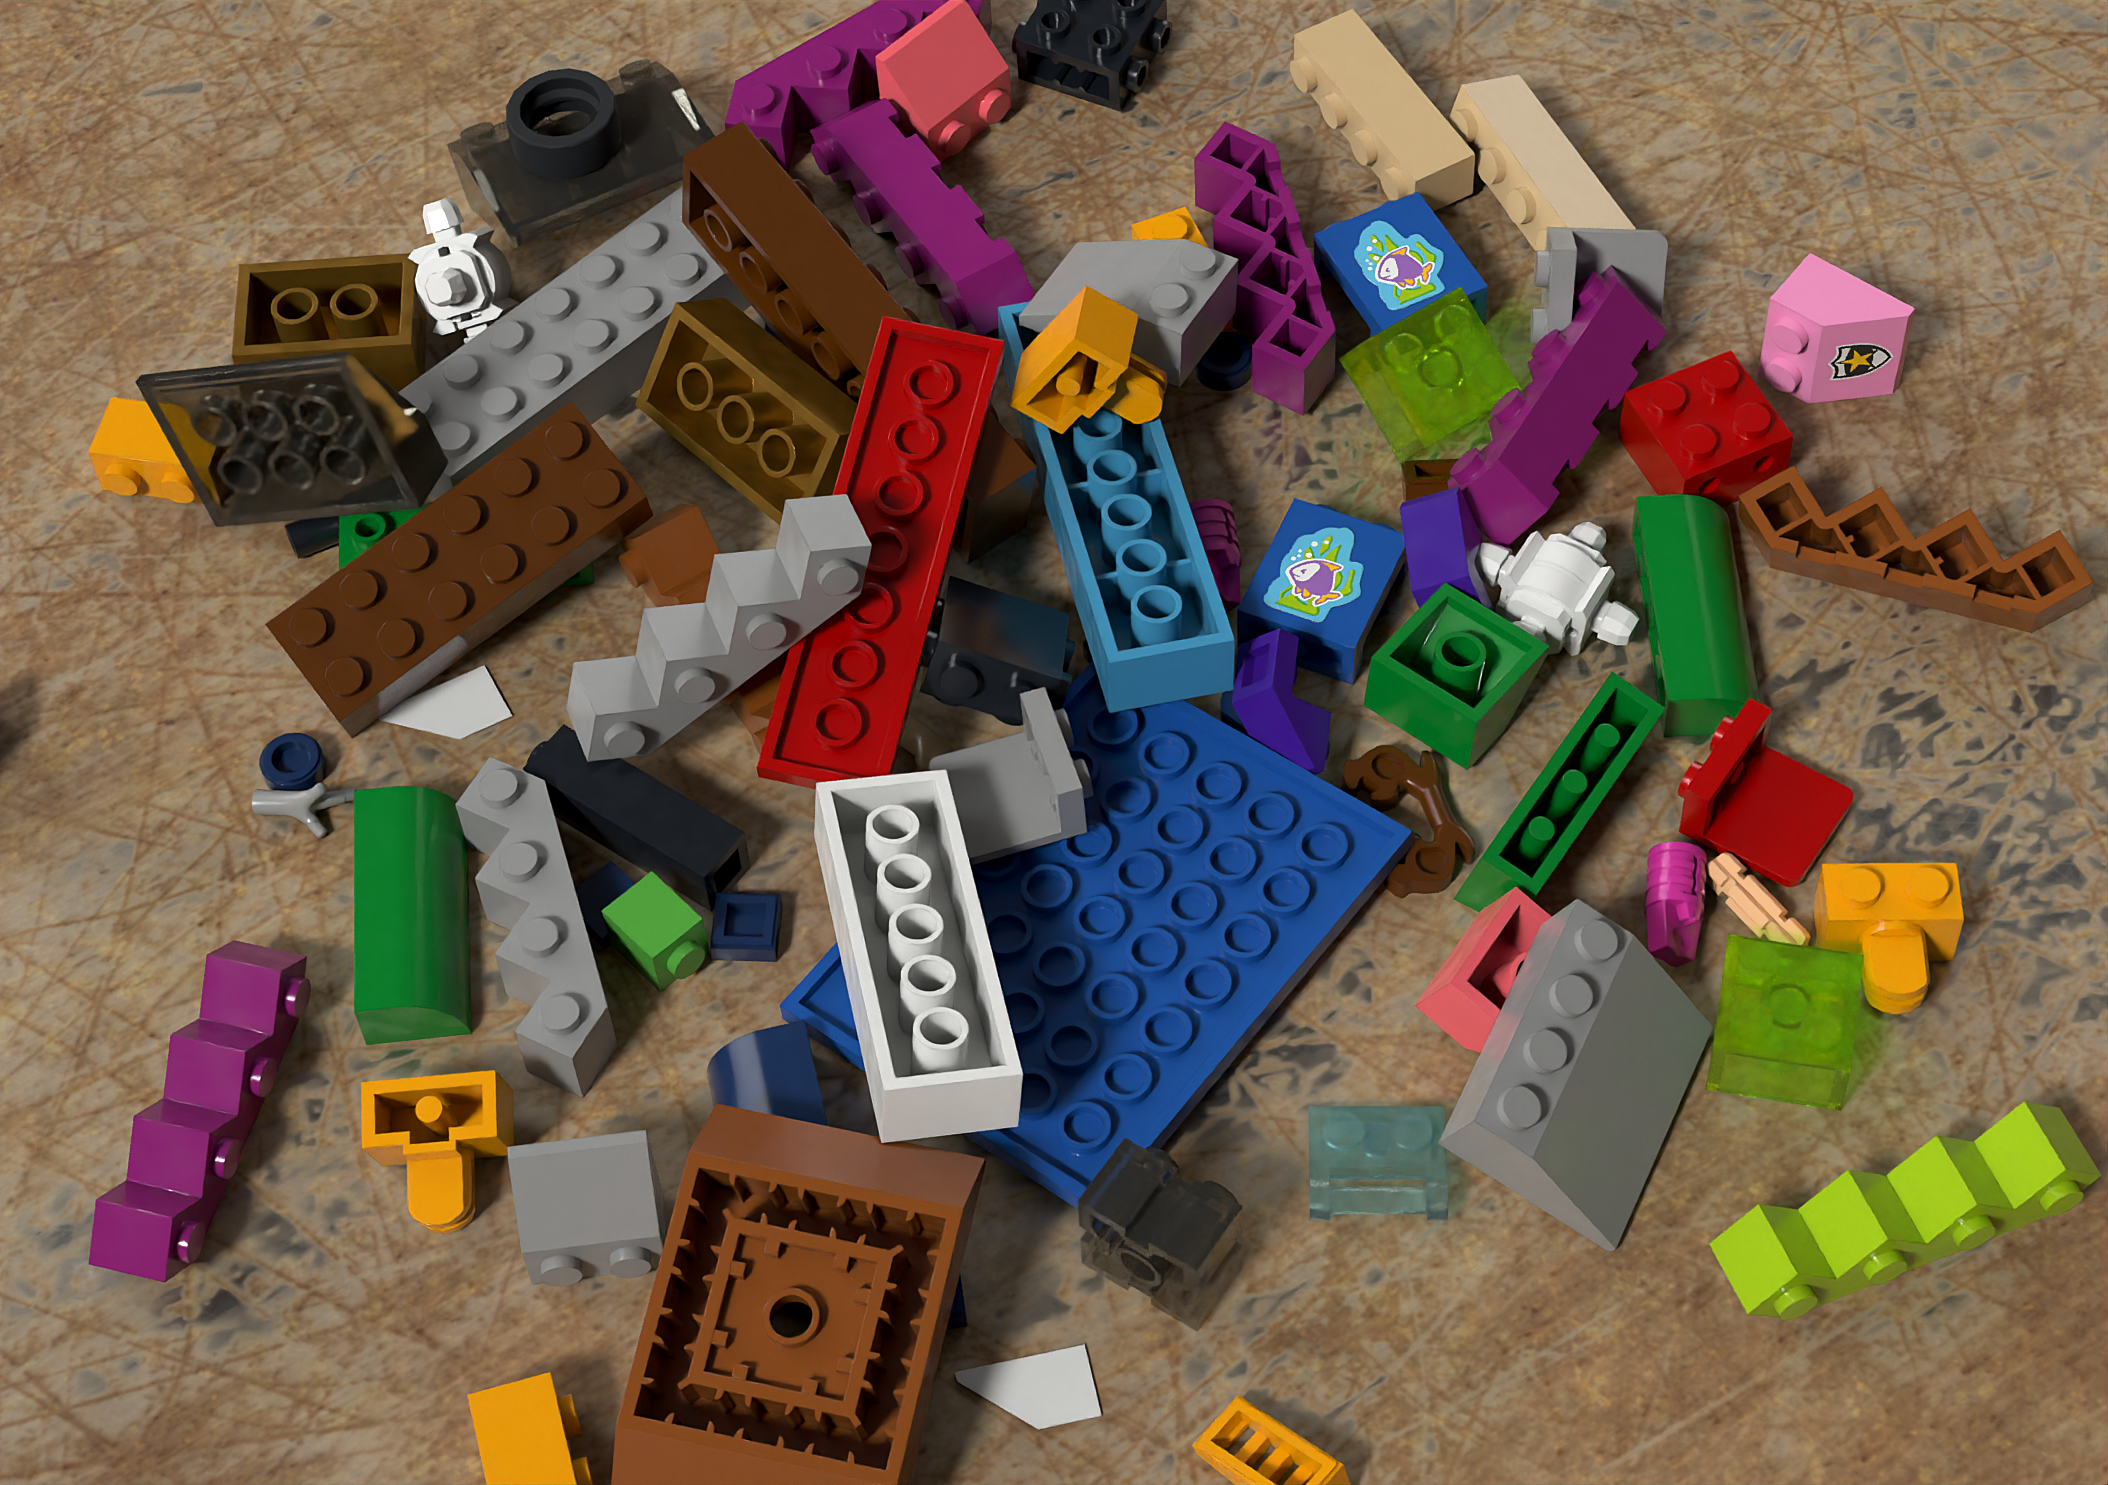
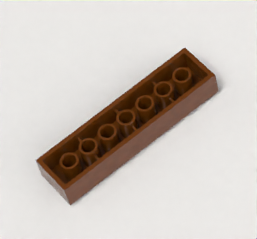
[682,121,1037,564]

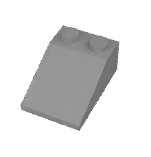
[1019,239,1239,387]

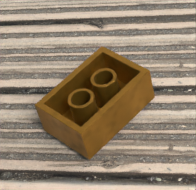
[231,253,427,401]

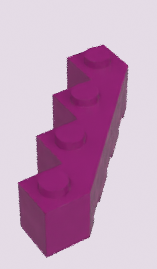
[724,0,992,174]
[810,98,1035,336]
[1194,121,1336,416]
[1447,265,1667,547]
[89,940,311,1283]

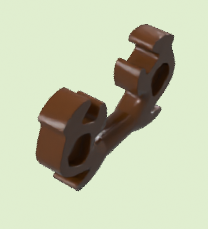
[1341,745,1476,899]

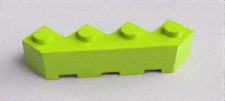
[1709,1101,2102,1321]

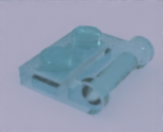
[1308,1106,1448,1221]

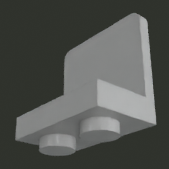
[1530,227,1668,344]
[929,687,1093,865]

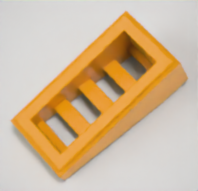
[1192,1395,1351,1485]

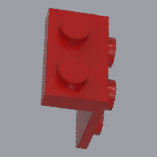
[1678,698,1853,887]

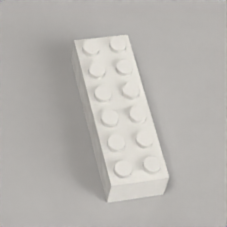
[814,769,1023,1143]

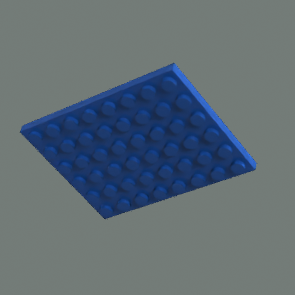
[779,660,1413,1222]

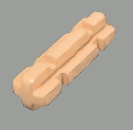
[1705,852,1810,962]

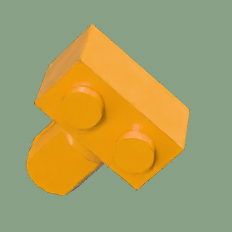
[1010,285,1167,434]
[1813,863,1964,1014]
[361,1070,514,1234]

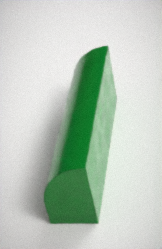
[1631,494,1762,737]
[1453,672,1666,912]
[354,786,472,1045]

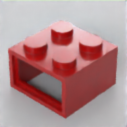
[1618,350,1794,507]

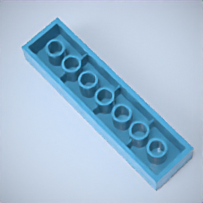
[998,302,1235,713]

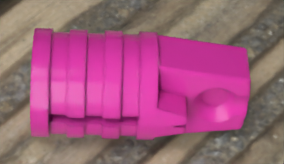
[1189,499,1242,613]
[1644,841,1707,967]

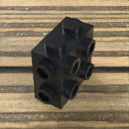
[1012,0,1172,112]
[919,575,1075,726]

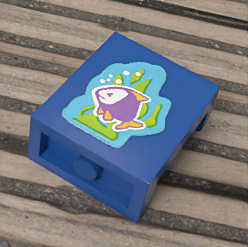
[1314,192,1488,368]
[1237,498,1408,685]

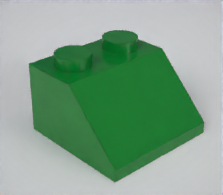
[1364,583,1550,770]

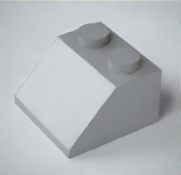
[507,1130,666,1286]

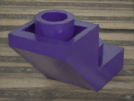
[1400,486,1496,613]
[1232,628,1331,775]

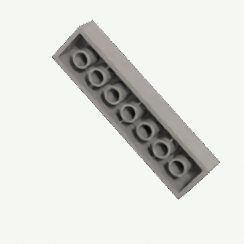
[373,186,751,499]

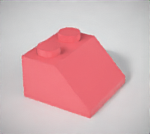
[875,0,1012,163]
[1414,887,1552,1053]

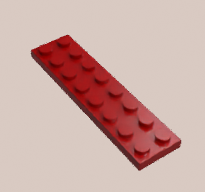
[756,316,1005,789]

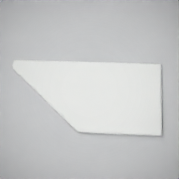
[379,665,512,740]
[955,1344,1102,1430]

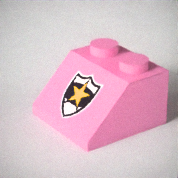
[1758,253,1915,404]

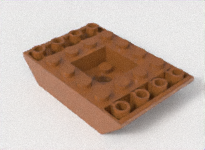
[611,1103,986,1485]

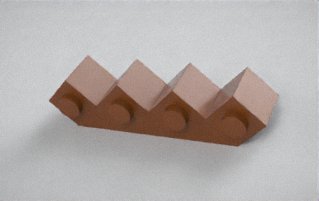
[1739,465,2093,633]
[619,503,790,754]

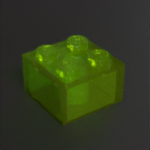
[1339,286,1522,463]
[1705,934,1864,1111]

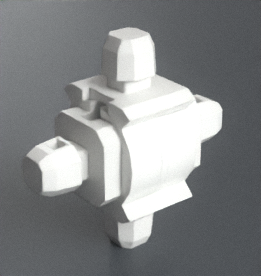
[408,197,519,344]
[1474,522,1640,656]

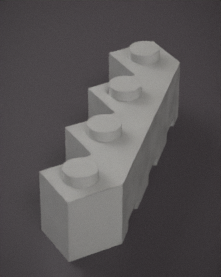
[566,494,872,762]
[455,756,618,1098]

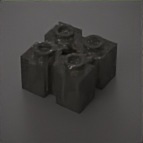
[1078,1138,1243,1332]

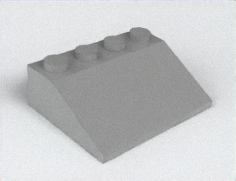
[1438,899,1713,1252]

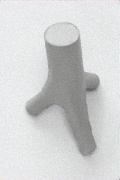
[252,783,357,838]

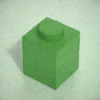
[602,871,710,992]

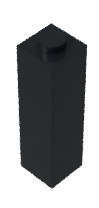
[523,724,751,912]

